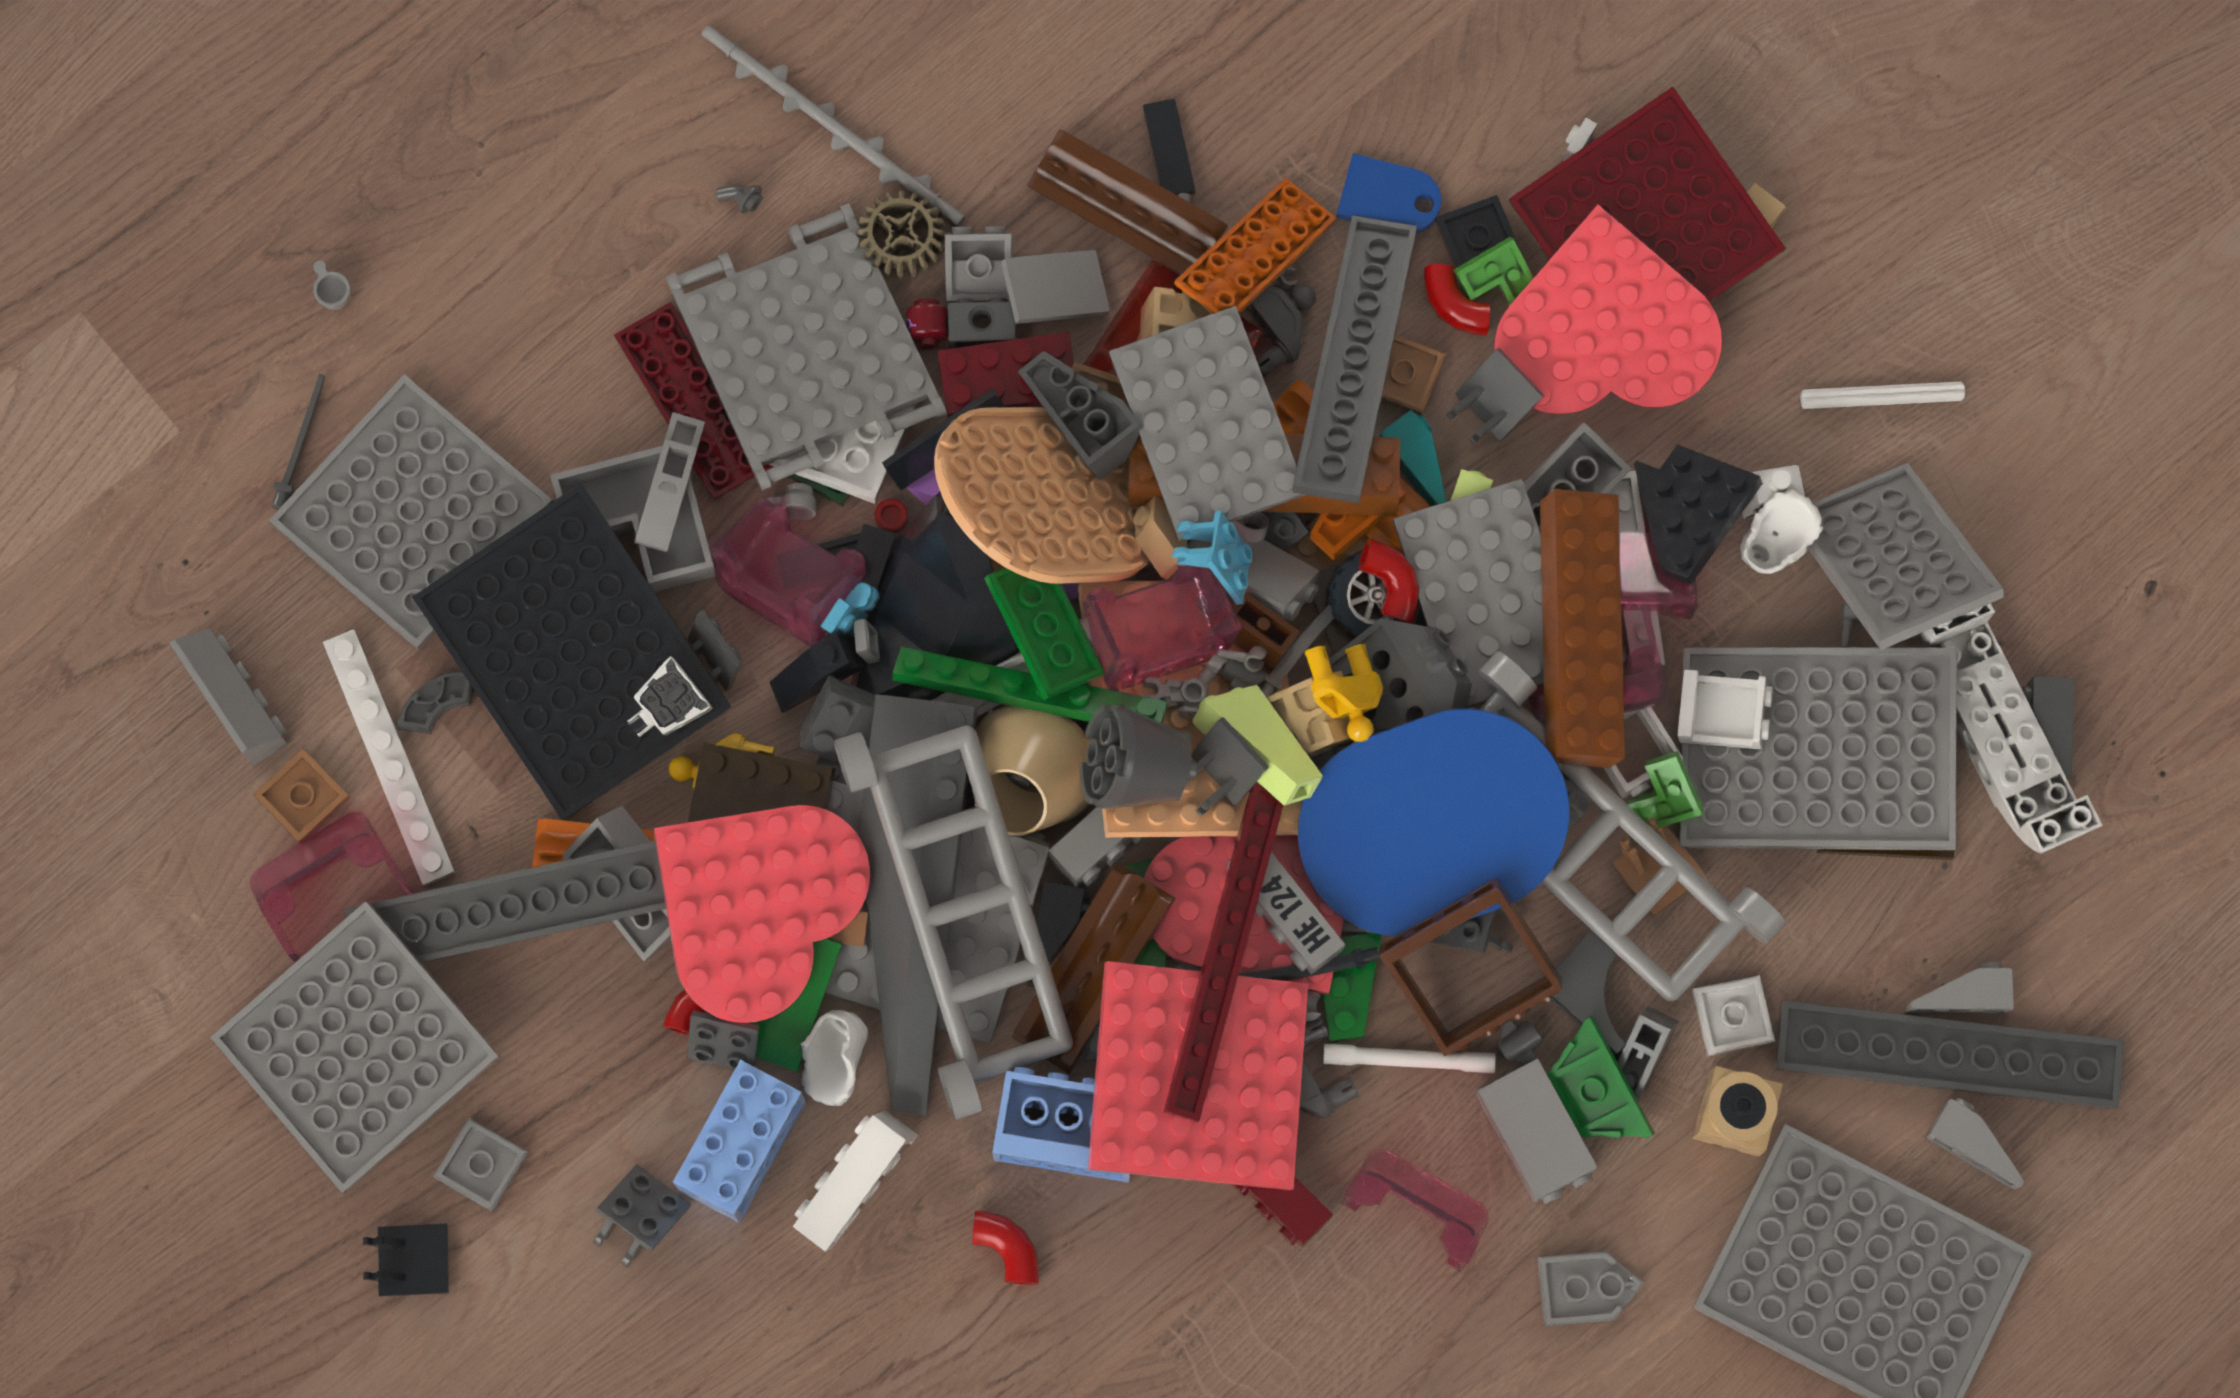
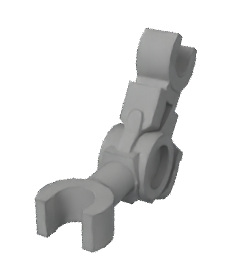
[1143,651,1228,718]

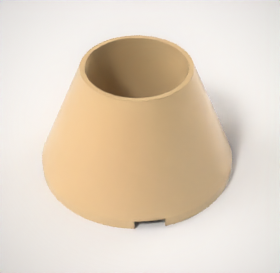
[972,705,1090,836]

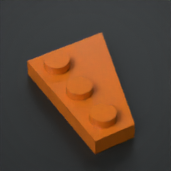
[1310,488,1406,560]

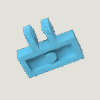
[821,582,880,637]

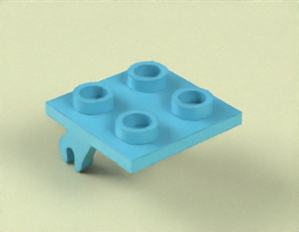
[1172,510,1253,605]

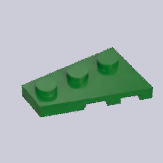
[1322,933,1381,1043]

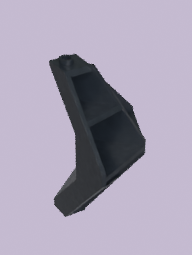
[850,495,1020,701]

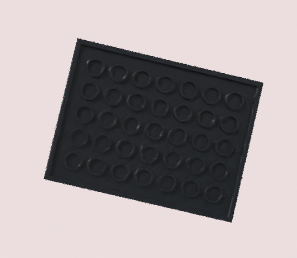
[412,483,732,821]

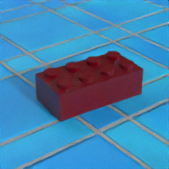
[938,332,1074,418]

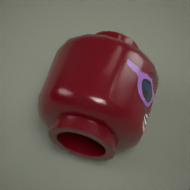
[906,298,949,350]

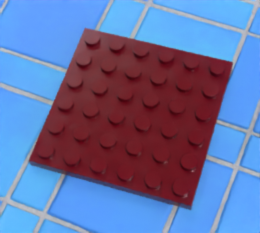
[1508,87,1786,302]

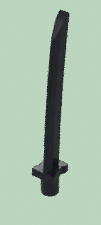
[1238,947,1380,981]

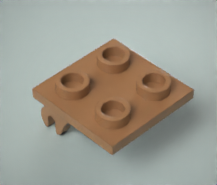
[1611,817,1707,917]

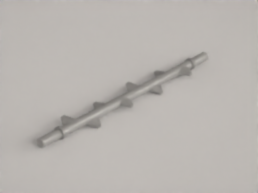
[702,25,966,226]

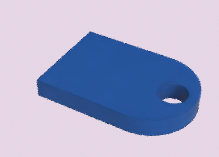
[1336,153,1441,234]

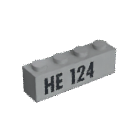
[1226,852,1345,975]

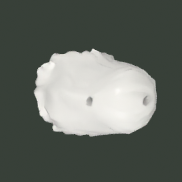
[1740,490,1823,574]
[801,1010,868,1106]

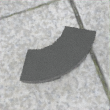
[396,671,473,734]

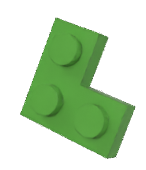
[1453,237,1534,306]
[1627,751,1704,828]

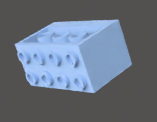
[673,1060,806,1224]
[992,1067,1131,1183]

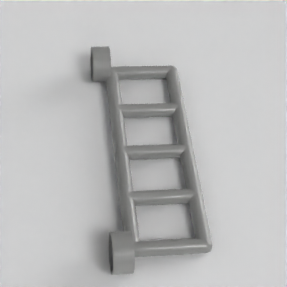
[1478,651,1786,1001]
[834,725,1073,1120]

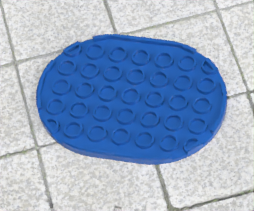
[1298,708,1569,936]

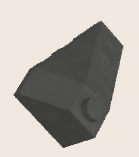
[1018,351,1143,480]

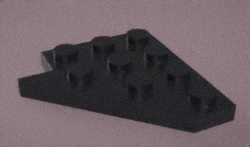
[1634,444,1763,585]

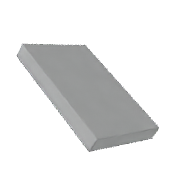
[1001,250,1110,324]

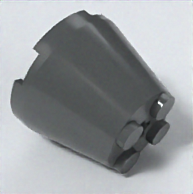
[1079,704,1197,809]

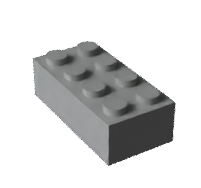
[1048,807,1146,890]

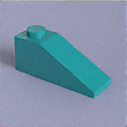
[1379,409,1446,507]

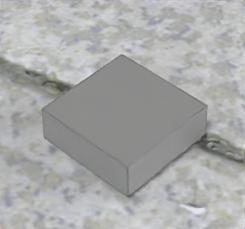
[853,619,880,664]

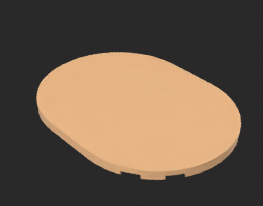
[934,407,1150,584]

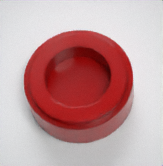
[874,498,908,533]

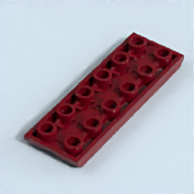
[614,302,772,500]

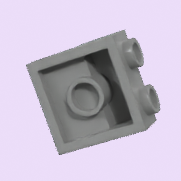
[945,226,1012,301]

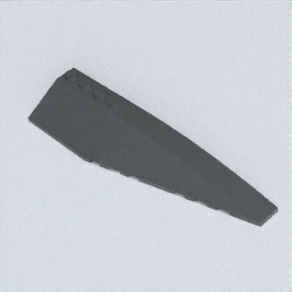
[859,694,978,1115]

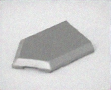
[1538,1251,1644,1326]

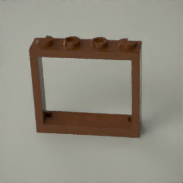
[1379,877,1562,1057]

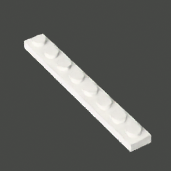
[323,629,456,887]

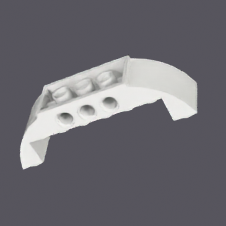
[1920,603,2103,854]

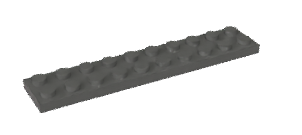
[1293,215,1417,504]
[343,841,666,962]
[1775,1001,2124,1109]

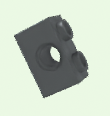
[948,298,1016,349]

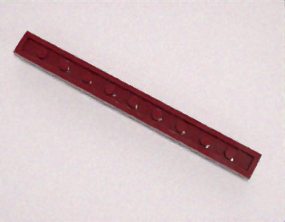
[1163,782,1284,1122]

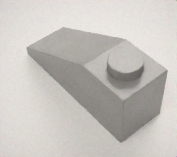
[1905,962,2014,1014]
[1925,1098,2024,1191]

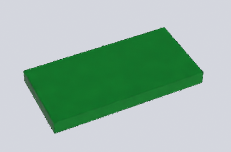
[984,568,1105,700]
[750,938,843,1072]

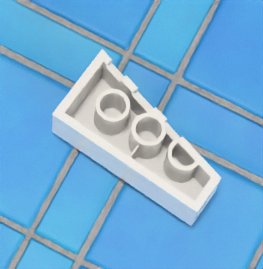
[793,1111,919,1252]

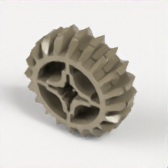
[856,190,946,279]

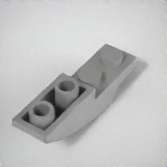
[634,412,705,552]

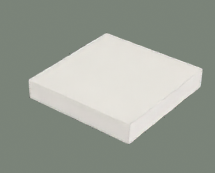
[1692,975,1775,1057]

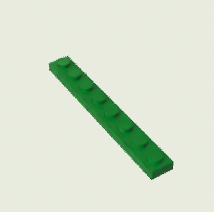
[892,646,1167,724]

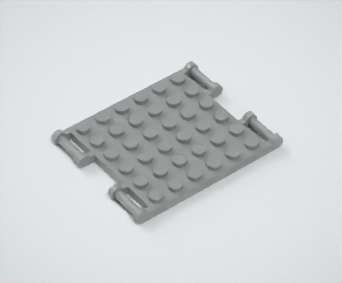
[665,203,947,491]

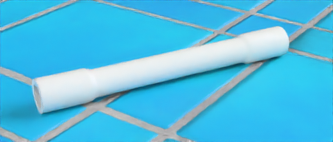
[1323,1043,1495,1073]

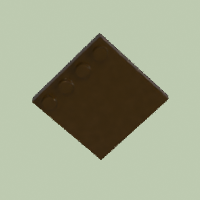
[687,743,836,823]

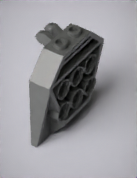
[1299,618,1472,754]

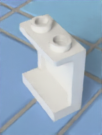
[1677,670,1773,749]

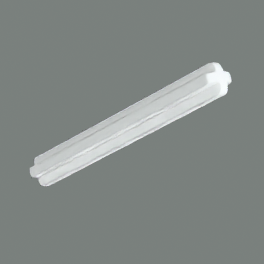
[1800,381,1965,409]

